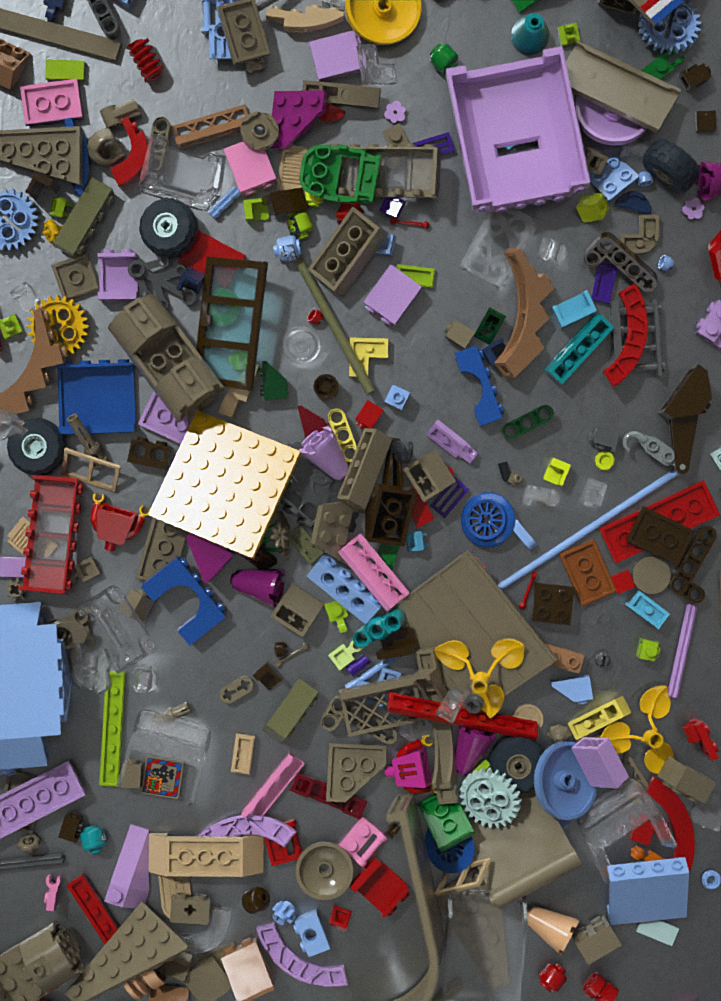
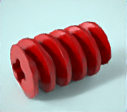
[126,38,164,83]

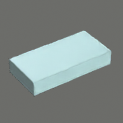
[636,920,679,946]

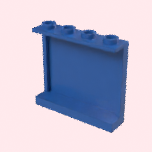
[55,359,137,435]

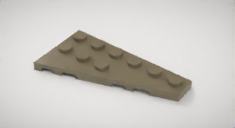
[0,126,82,186]

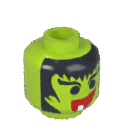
[286,211,314,240]

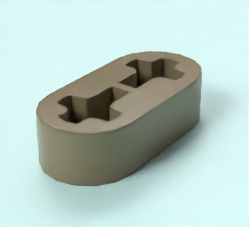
[220,676,254,703]

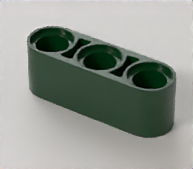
[501,405,554,440]

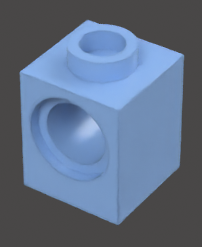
[384,385,410,411]

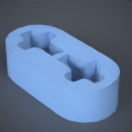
[513,519,537,550]

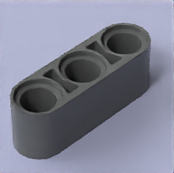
[87,0,121,39]

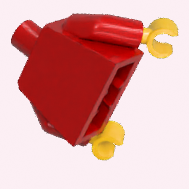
[90,493,151,551]

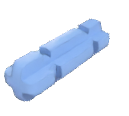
[209,187,241,219]

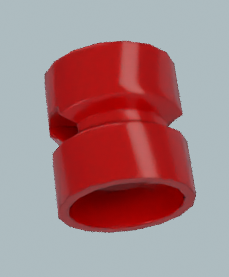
[582,972,619,1001]

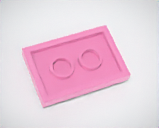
[20,79,83,126]

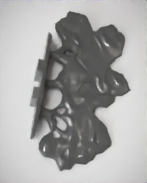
[280,442,359,533]

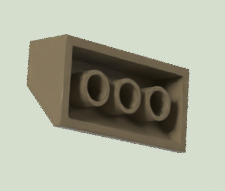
[308,207,389,296]

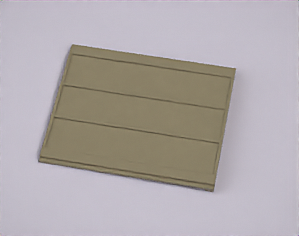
[385,549,558,707]

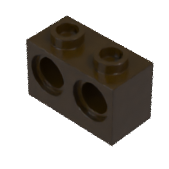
[127,437,172,470]

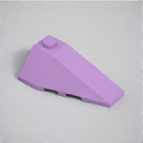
[104,824,150,908]

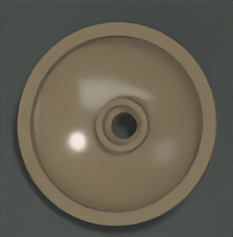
[296,842,353,900]

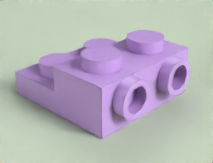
[695,300,721,350]

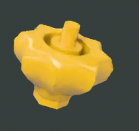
[43,220,63,244]

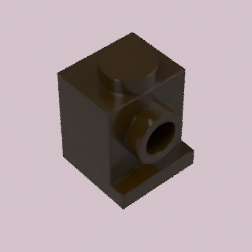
[678,63,711,92]
[58,811,84,843]

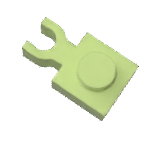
[327,641,363,671]

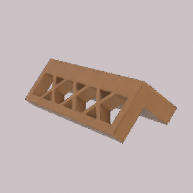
[172,105,248,149]

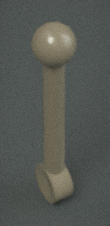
[274,643,309,667]

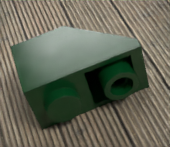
[259,361,288,401]

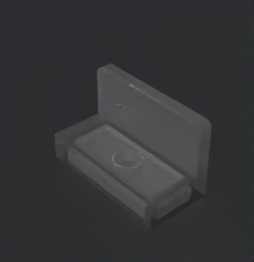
[436,684,472,723]

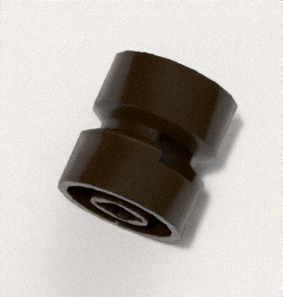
[313,374,339,401]

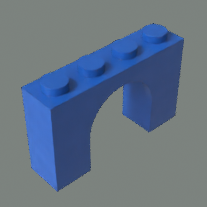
[141,555,226,646]

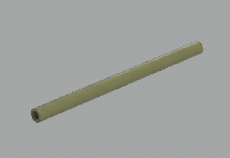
[295,257,375,395]

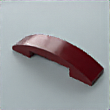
[290,772,367,819]

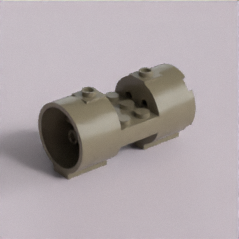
[108,294,225,422]
[0,921,85,1001]

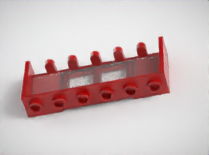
[18,475,83,595]

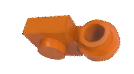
[630,845,664,862]

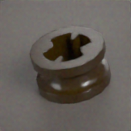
[384,821,401,839]

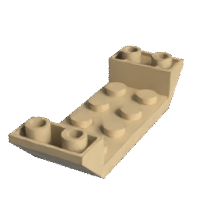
[149,833,264,877]

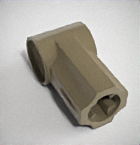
[100,99,141,130]

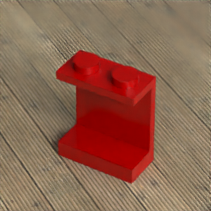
[350,855,410,918]

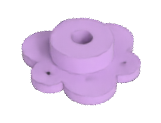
[384,101,406,123]
[682,198,704,220]

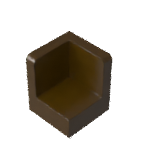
[252,661,283,690]

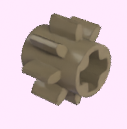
[4,577,28,601]

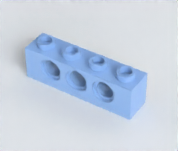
[306,553,382,624]

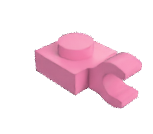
[44,874,62,911]

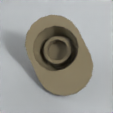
[51,621,87,649]

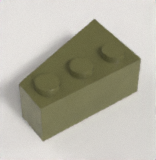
[262,679,318,743]

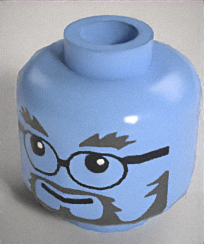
[273,235,303,262]

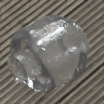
[131,664,157,693]

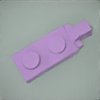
[426,420,478,463]

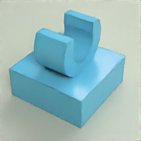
[406,531,429,552]

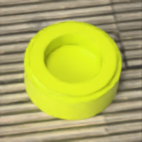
[595,451,615,470]

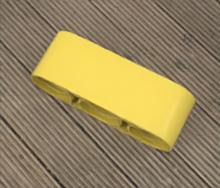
[328,409,357,462]

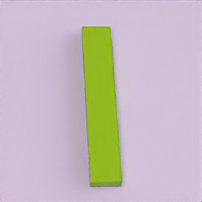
[99,670,126,787]

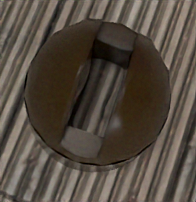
[274,642,289,658]

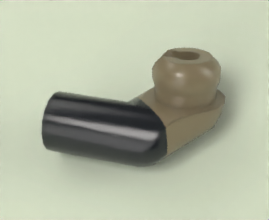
[498,461,522,485]

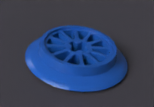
[461,492,515,548]
[425,828,474,874]

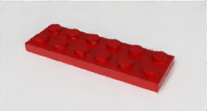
[599,480,720,564]

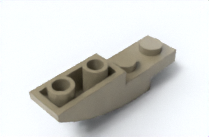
[302,80,381,108]

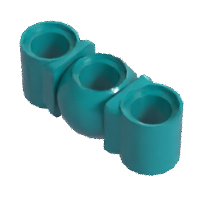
[353,609,406,648]

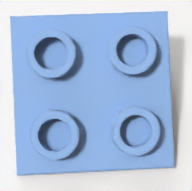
[589,153,639,202]

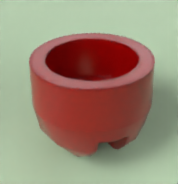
[307,308,324,326]

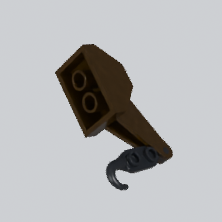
[365,437,417,547]

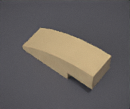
[218,365,259,418]

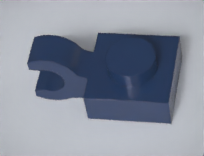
[43,0,66,23]

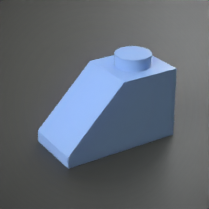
[549,674,593,704]

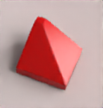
[328,905,352,933]

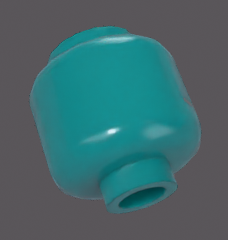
[80,825,107,855]

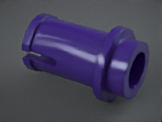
[346,654,371,677]

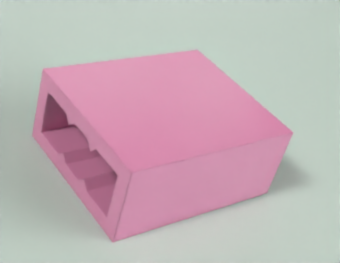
[224,142,277,196]

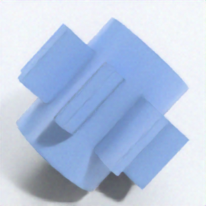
[272,901,296,925]

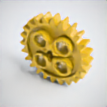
[27,295,90,356]

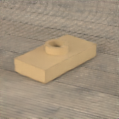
[231,733,255,775]

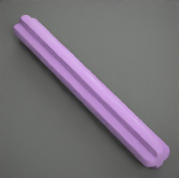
[668,604,698,698]

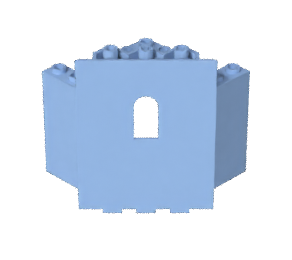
[0,602,73,770]

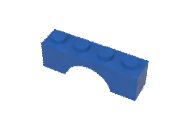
[454,345,504,427]

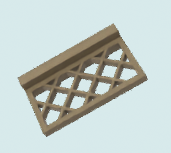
[338,674,424,737]

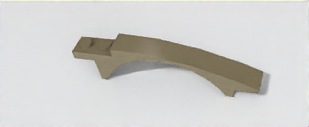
[411,647,458,804]

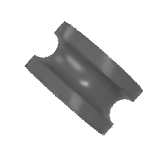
[464,694,484,714]

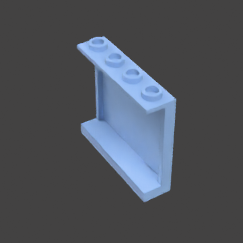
[607,857,689,925]

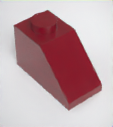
[297,405,331,439]

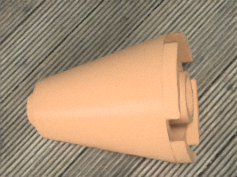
[524,906,579,955]

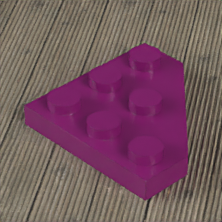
[269,90,328,150]

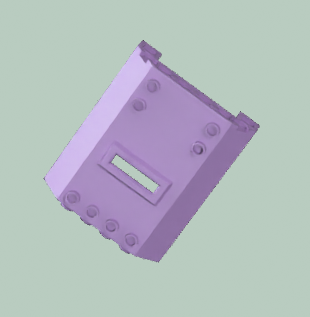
[446,46,590,213]

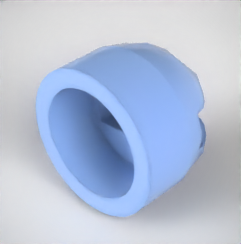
[637,171,654,187]
[658,255,674,271]

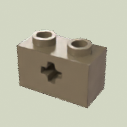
[170,892,211,925]

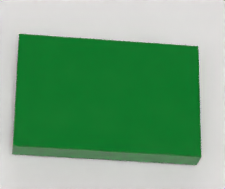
[417,794,476,852]

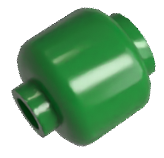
[430,44,458,73]

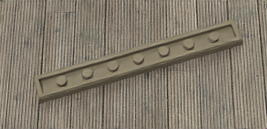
[0,8,122,62]

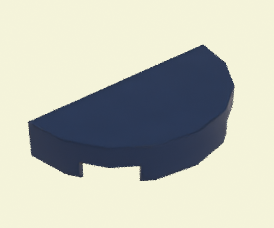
[613,191,652,215]

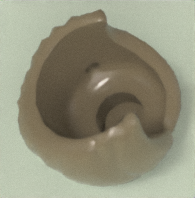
[87,128,126,166]

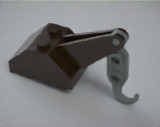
[623,364,712,474]

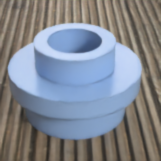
[701,870,721,890]

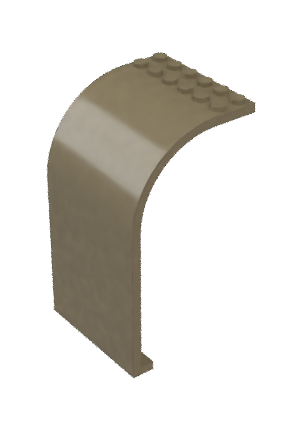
[386,793,444,1001]

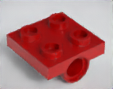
[682,718,719,761]

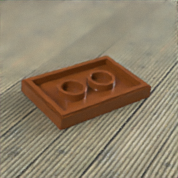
[559,539,617,607]

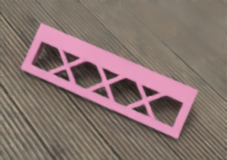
[338,533,410,611]
[241,751,305,818]

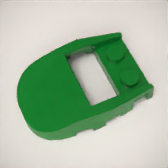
[299,144,382,204]

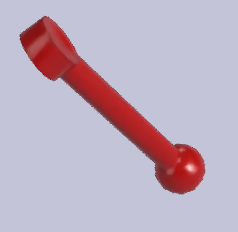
[390,217,430,229]
[519,571,537,610]

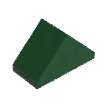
[474,307,506,344]

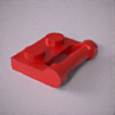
[264,819,303,866]

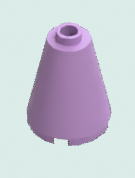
[299,427,349,480]

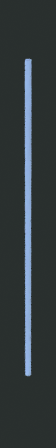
[345,469,679,688]

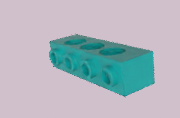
[544,314,614,384]

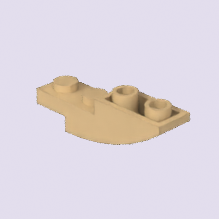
[266,5,344,32]

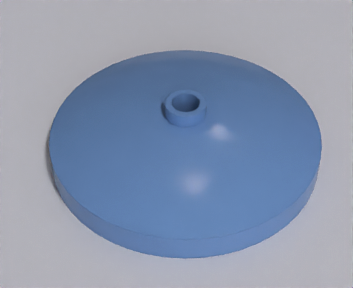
[534,741,598,820]

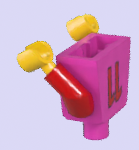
[385,734,437,795]

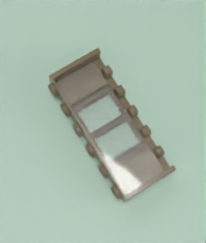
[330,144,441,198]

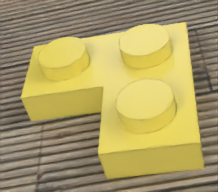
[349,338,388,377]

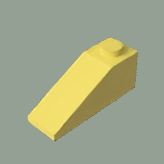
[567,696,632,740]

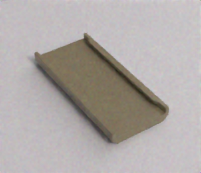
[566,40,681,133]

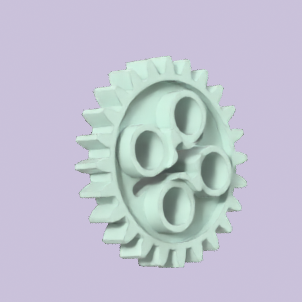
[459,768,522,828]

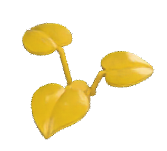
[434,639,525,718]
[600,685,674,774]

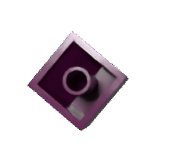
[186,532,236,584]

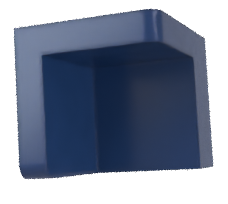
[176,267,205,294]
[482,338,506,367]

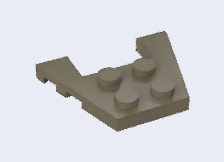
[311,501,367,569]

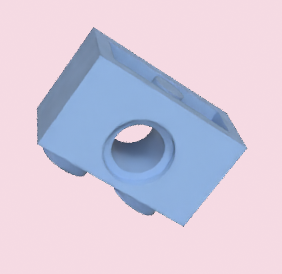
[293,909,331,957]

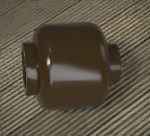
[242,887,270,914]

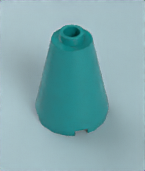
[511,13,549,55]

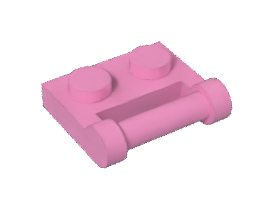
[338,815,389,868]

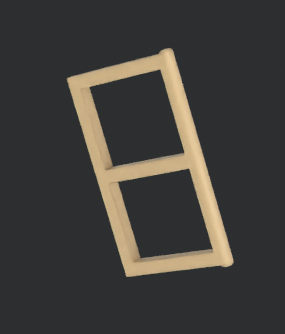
[61,448,121,492]
[435,858,491,896]

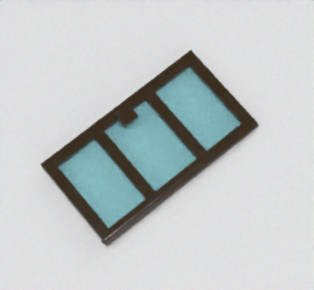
[196,257,268,391]

